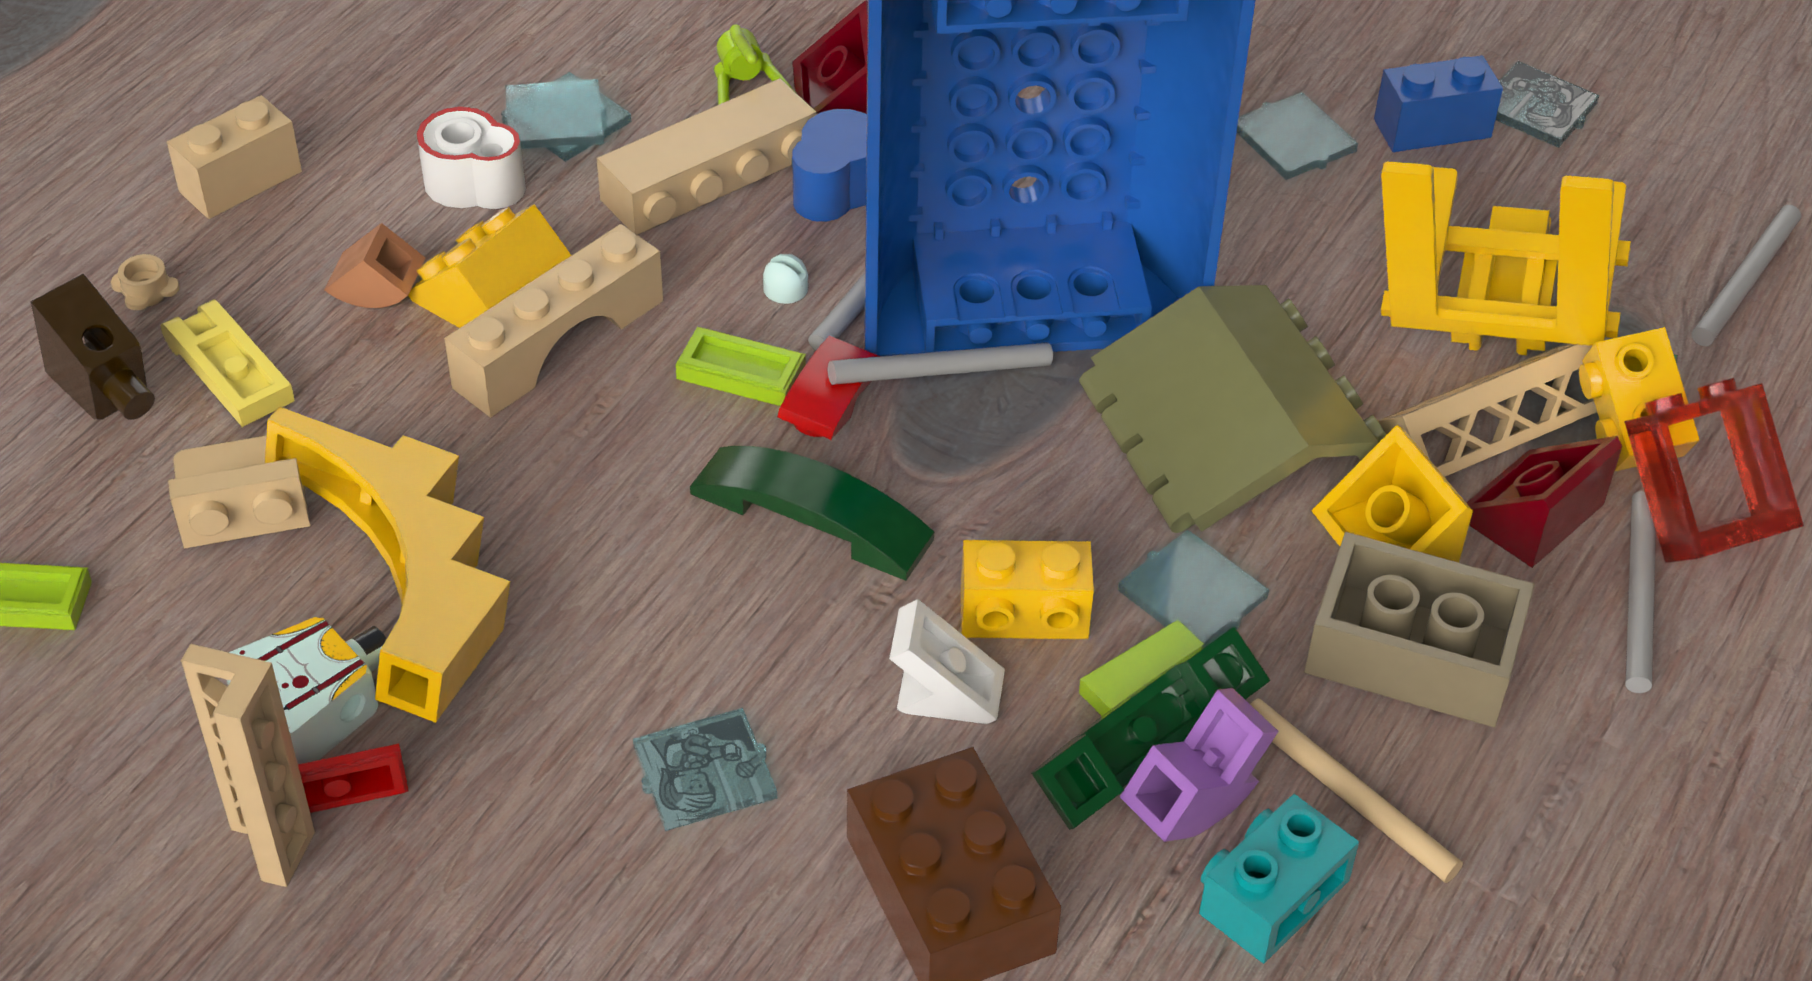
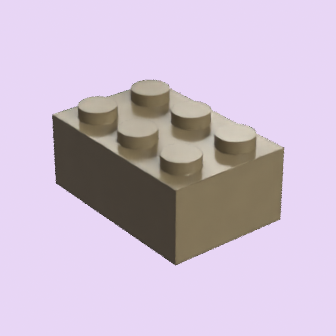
[1304,532,1535,728]

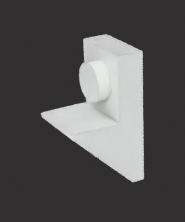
[889,599,1005,724]

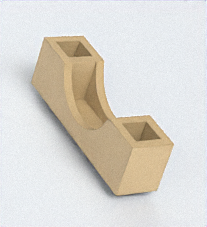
[444,224,663,418]

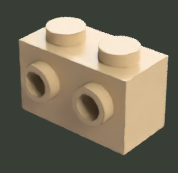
[167,95,302,219]

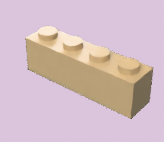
[597,78,817,235]

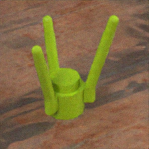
[714,24,796,105]

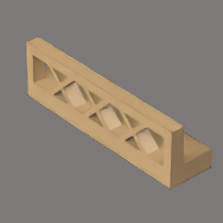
[1377,344,1597,477]
[181,644,315,887]

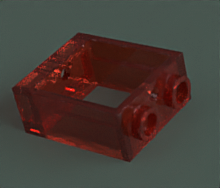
[1624,378,1804,563]

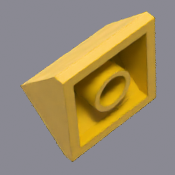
[1311,425,1473,563]

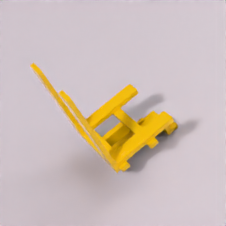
[1381,161,1631,356]

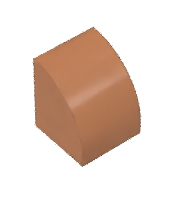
[324,223,425,308]

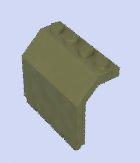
[1079,285,1387,533]

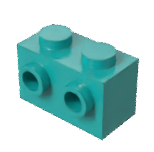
[1199,794,1360,964]

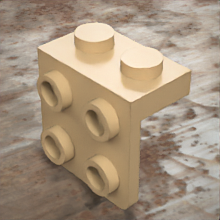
[168,436,310,549]

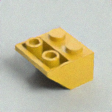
[408,204,572,328]

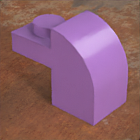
[1120,688,1279,842]

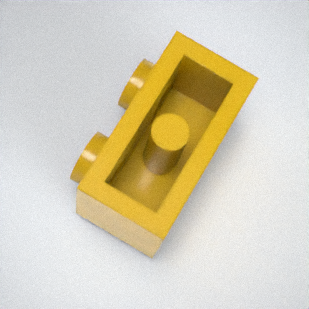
[1579,327,1700,471]
[961,540,1094,639]

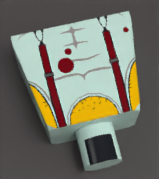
[227,617,387,764]

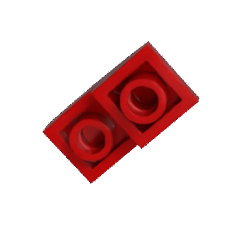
[777,335,881,440]

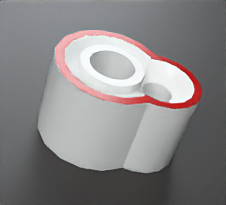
[416,107,526,209]

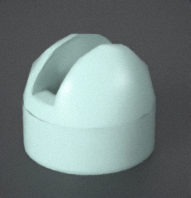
[763,254,808,304]

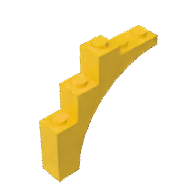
[265,407,511,723]

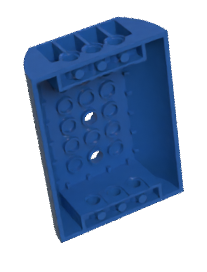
[864,0,1256,356]

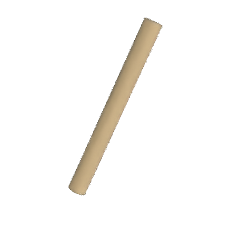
[1250,698,1463,883]

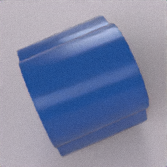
[792,109,867,222]

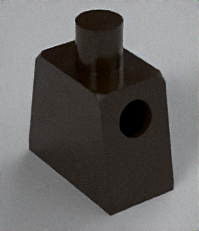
[30,274,155,420]

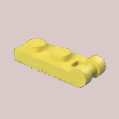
[161,299,295,427]

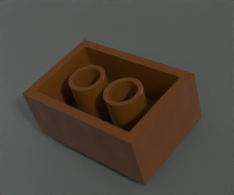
[847,747,1061,981]

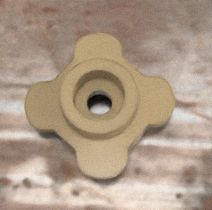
[111,254,180,310]

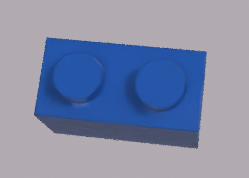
[1374,55,1503,152]

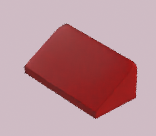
[298,743,409,813]

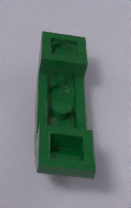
[690,446,935,581]
[1031,626,1271,830]

